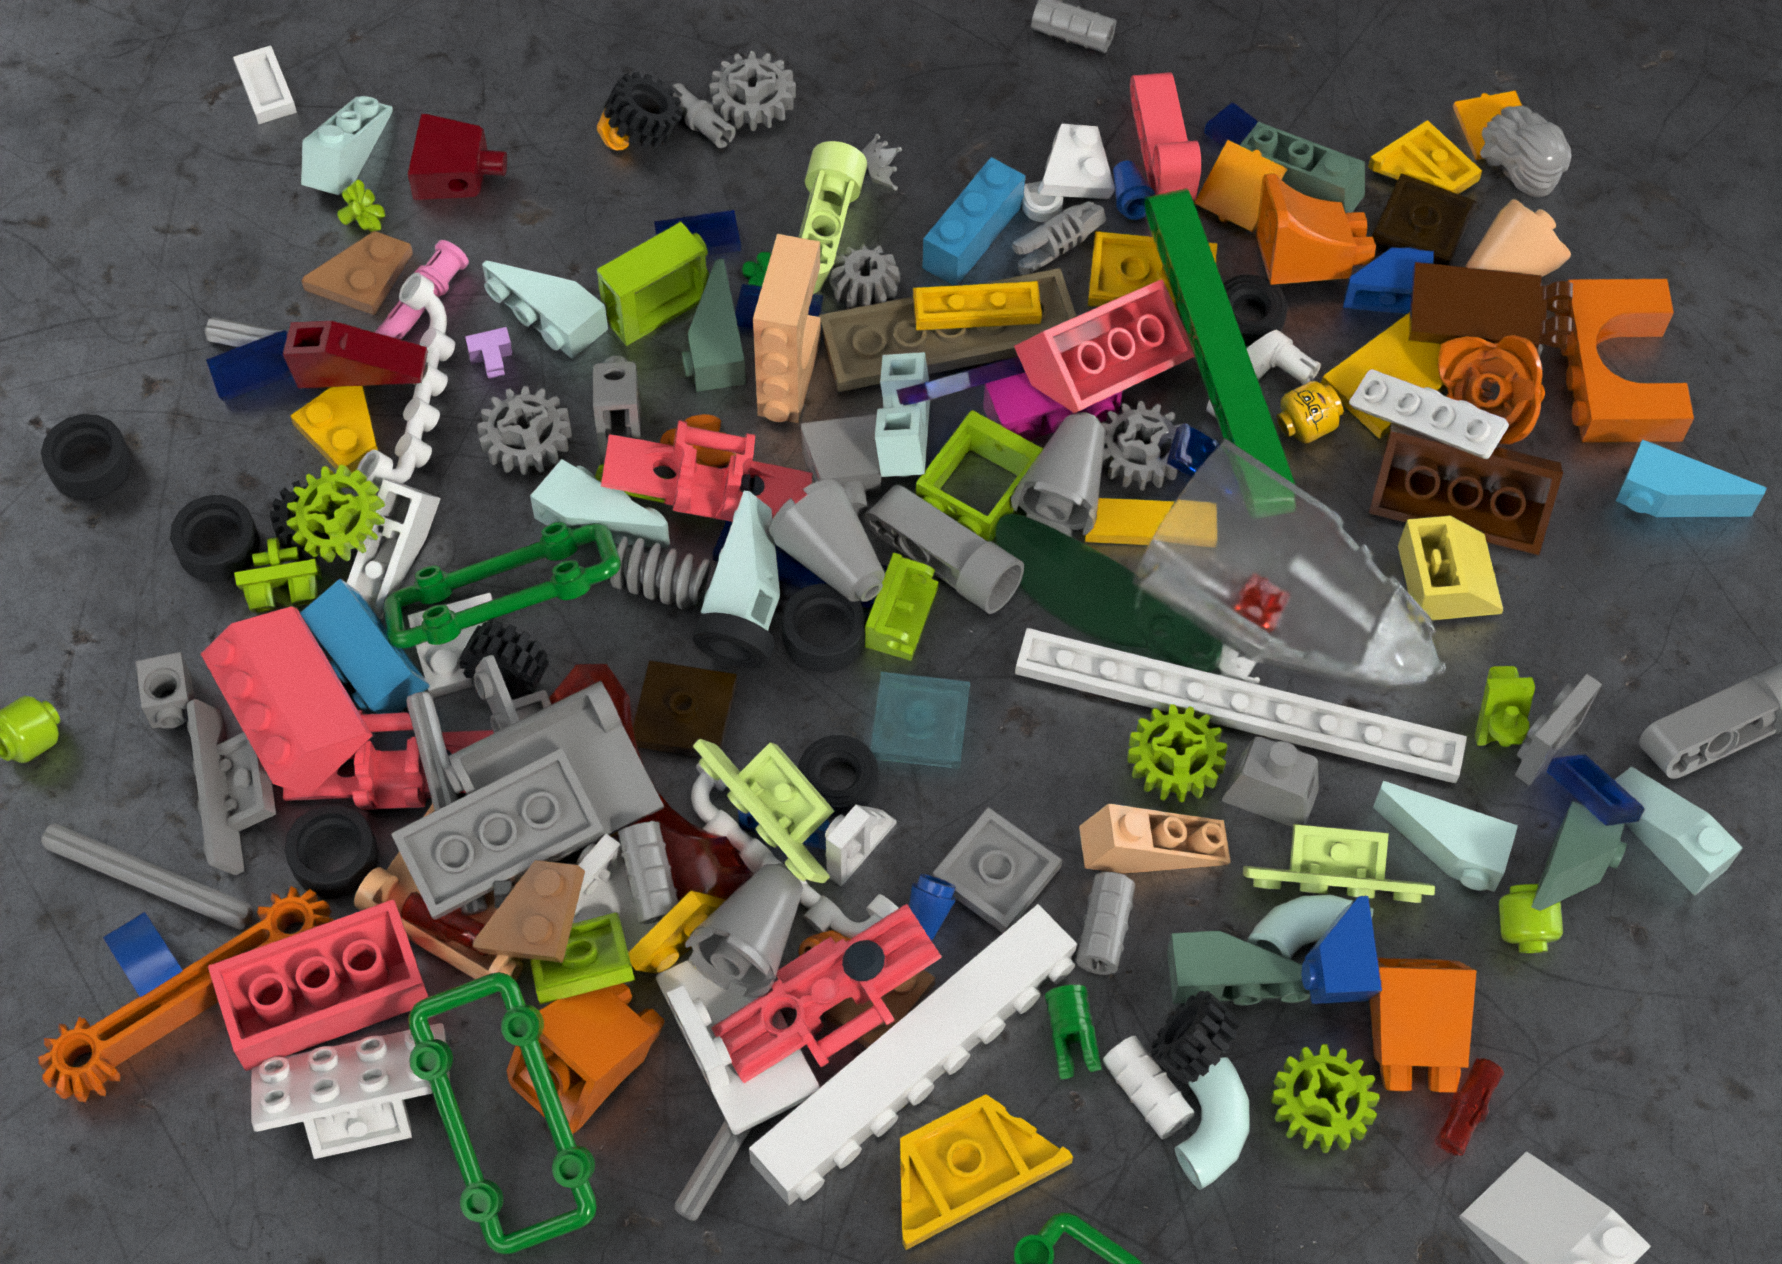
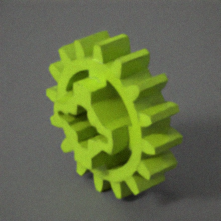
[286,465,385,562]
[1127,704,1228,802]
[1271,1044,1380,1153]

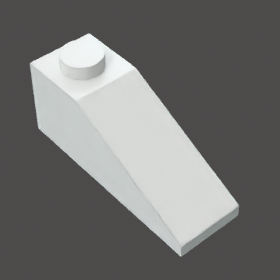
[347,479,441,619]

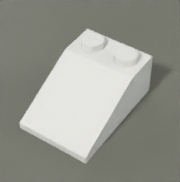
[1459,1151,1651,1264]

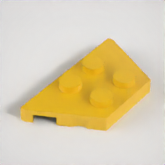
[900,1094,1073,1250]

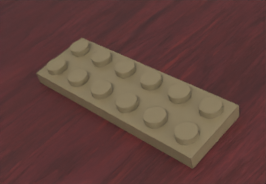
[819,268,1077,392]

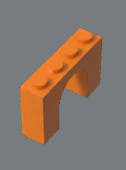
[1555,279,1694,443]

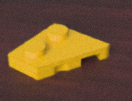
[1368,120,1482,194]
[290,386,378,473]
[628,890,727,974]

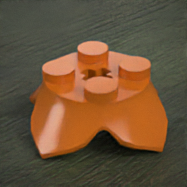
[1438,335,1545,445]

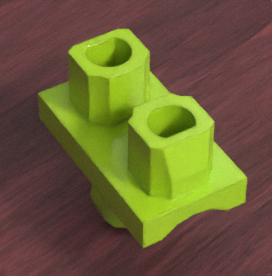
[234,537,322,613]
[1475,666,1535,747]

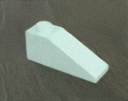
[1597,766,1743,896]
[1373,781,1518,892]

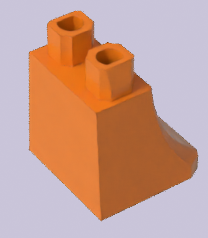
[1256,173,1376,285]
[1369,957,1477,1093]
[506,983,665,1134]

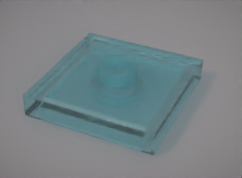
[870,672,970,769]

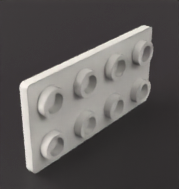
[656,959,820,1135]
[251,1023,450,1159]

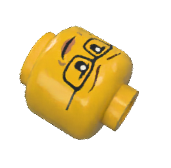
[1276,381,1344,444]

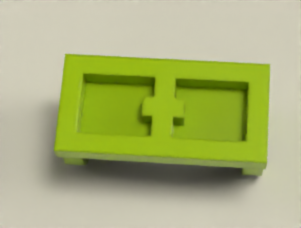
[865,552,939,661]

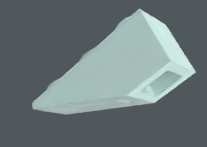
[301,96,393,195]
[482,260,608,359]
[530,459,670,549]
[700,490,780,631]

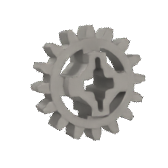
[709,51,796,131]
[477,386,572,475]
[1100,401,1189,490]

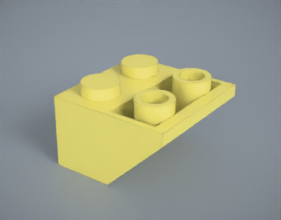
[1398,516,1503,622]

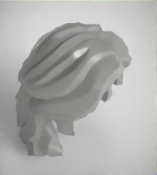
[1480,106,1572,198]

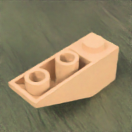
[1079,804,1231,874]

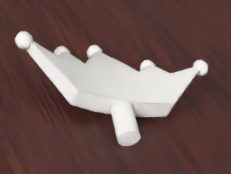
[1215,638,1262,684]

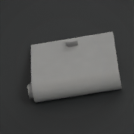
[444,681,664,884]

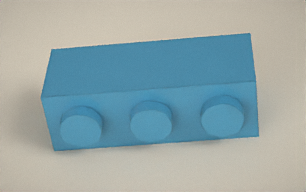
[922,157,1025,286]
[300,579,430,714]

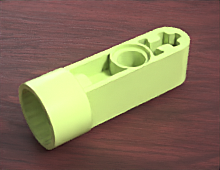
[798,141,867,294]

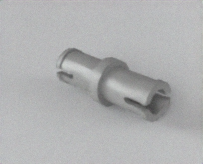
[672,83,736,148]

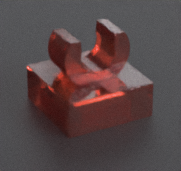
[1230,572,1291,635]

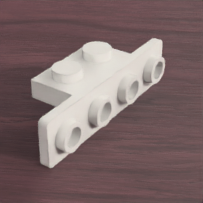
[1349,369,1509,459]

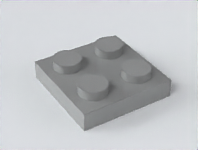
[1515,674,1602,786]
[932,807,1062,933]

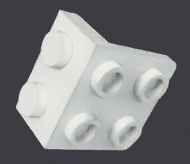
[573,834,658,967]

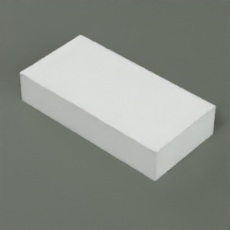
[233,45,297,124]

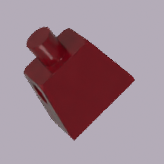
[407,113,508,200]

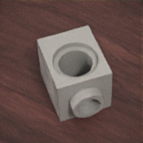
[135,652,195,729]

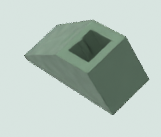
[1240,122,1365,213]
[1167,931,1310,1006]

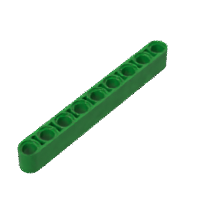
[1145,188,1298,518]

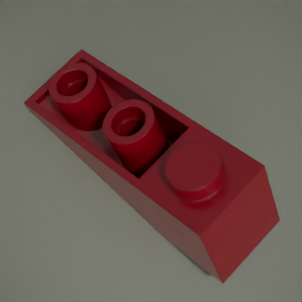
[283,320,428,388]

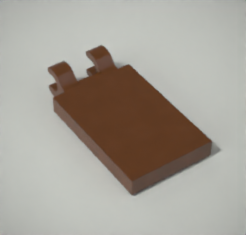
[1408,262,1573,350]

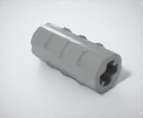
[1031,0,1116,53]
[618,821,678,924]
[1076,871,1136,975]

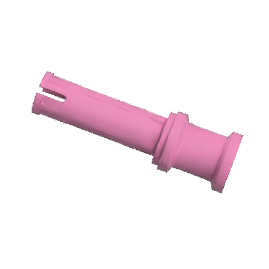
[375,240,469,340]

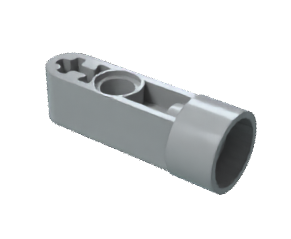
[864,485,1024,614]
[1639,662,1782,779]

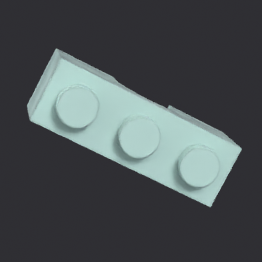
[875,352,931,477]

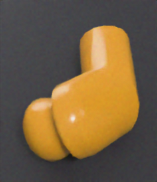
[596,108,630,151]

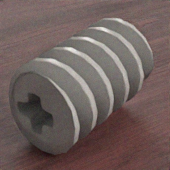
[610,536,710,610]

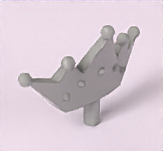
[862,134,902,191]

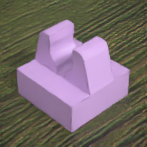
[465,327,512,379]

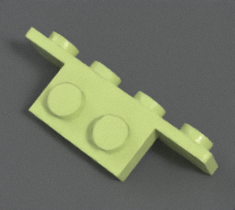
[693,739,834,884]
[1243,824,1435,903]

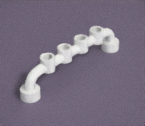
[357,273,456,488]
[691,763,899,939]

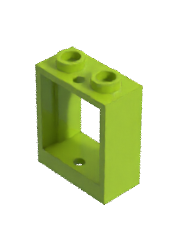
[596,222,710,346]
[915,410,1043,542]

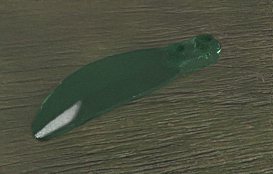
[995,514,1222,673]

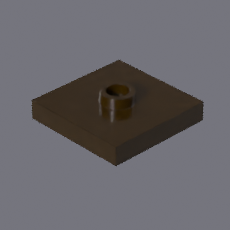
[1372,173,1477,266]
[630,660,737,758]

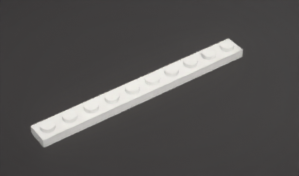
[1015,628,1467,784]

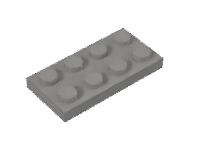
[391,748,606,920]

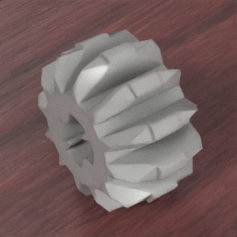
[830,242,900,309]

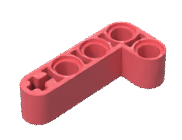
[1130,72,1201,202]

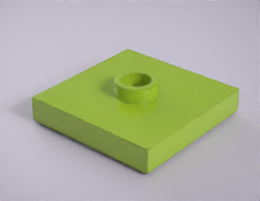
[530,912,635,1005]

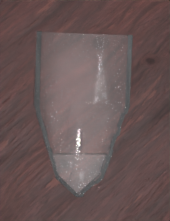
[1132,439,1447,696]

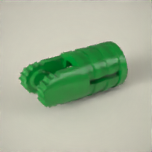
[1045,985,1102,1079]

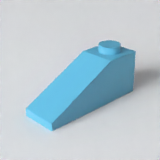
[1616,439,1767,517]

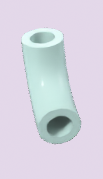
[1247,895,1374,960]
[1174,1057,1250,1190]

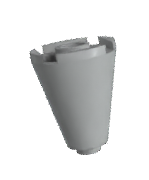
[1011,412,1105,537]
[769,479,885,602]
[686,863,803,998]

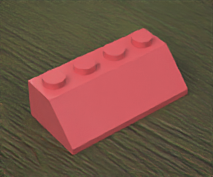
[1014,279,1195,413]
[201,606,373,797]
[208,899,429,1071]

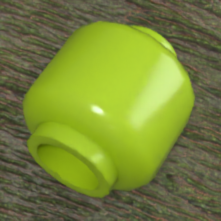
[0,695,60,764]
[1499,884,1563,954]

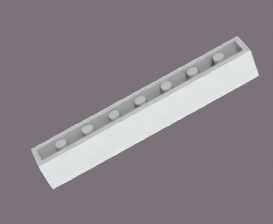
[749,904,1077,1206]

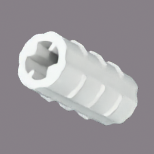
[1103,1036,1195,1140]

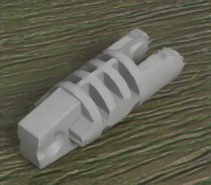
[1012,201,1106,275]

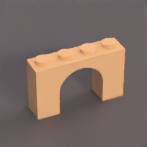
[753,234,821,423]

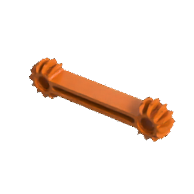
[38,886,334,1103]

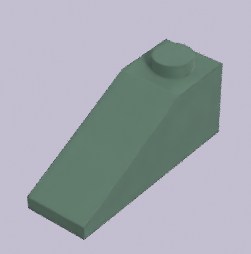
[682,259,746,392]
[1531,801,1627,911]

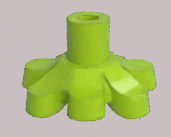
[337,179,385,232]

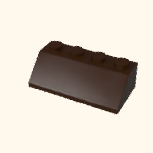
[1369,423,1563,555]

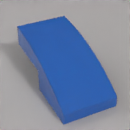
[103,912,183,997]

